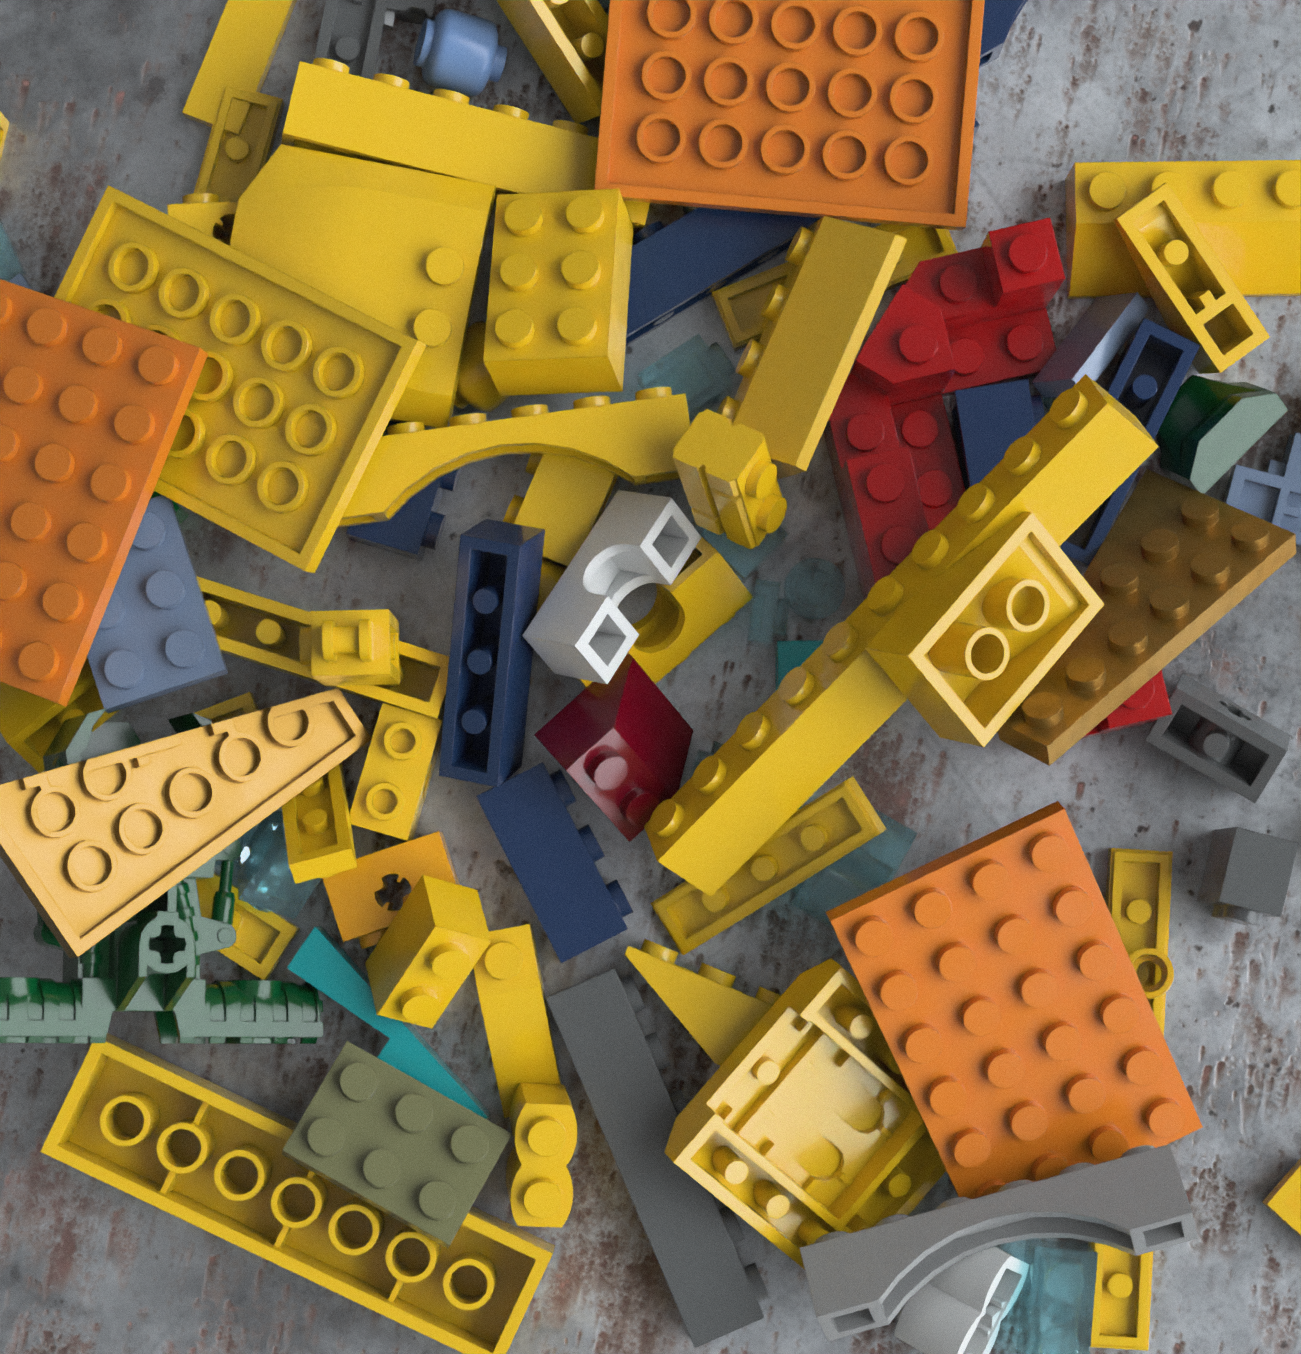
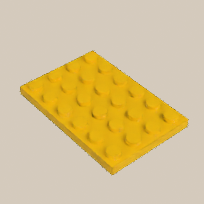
[54,185,426,574]

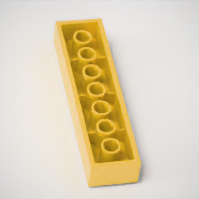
[40,1033,555,1354]

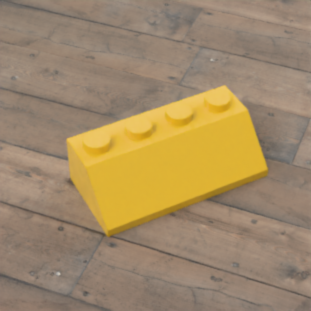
[1065,160,1301,299]
[716,216,907,480]

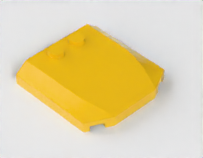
[229,144,496,429]
[664,958,946,1270]

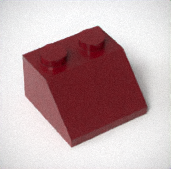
[534,653,694,842]

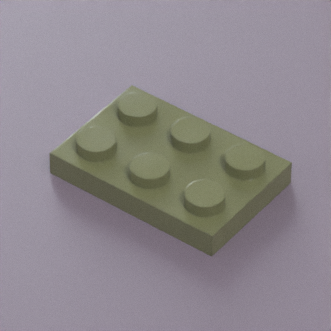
[282,1041,512,1248]

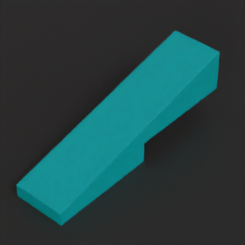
[287,926,491,1119]

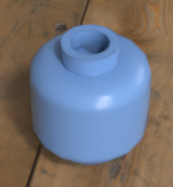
[413,9,507,96]

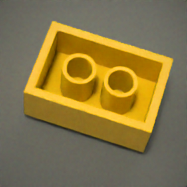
[483,189,633,396]

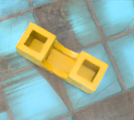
[576,536,753,688]

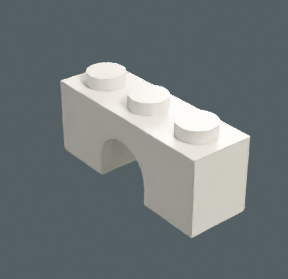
[522,490,701,684]

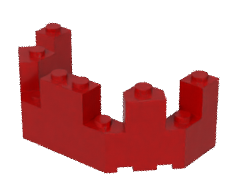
[823,217,1172,739]

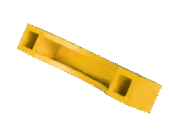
[337,387,690,528]

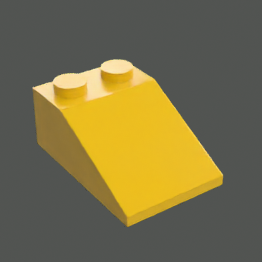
[865,511,1104,747]

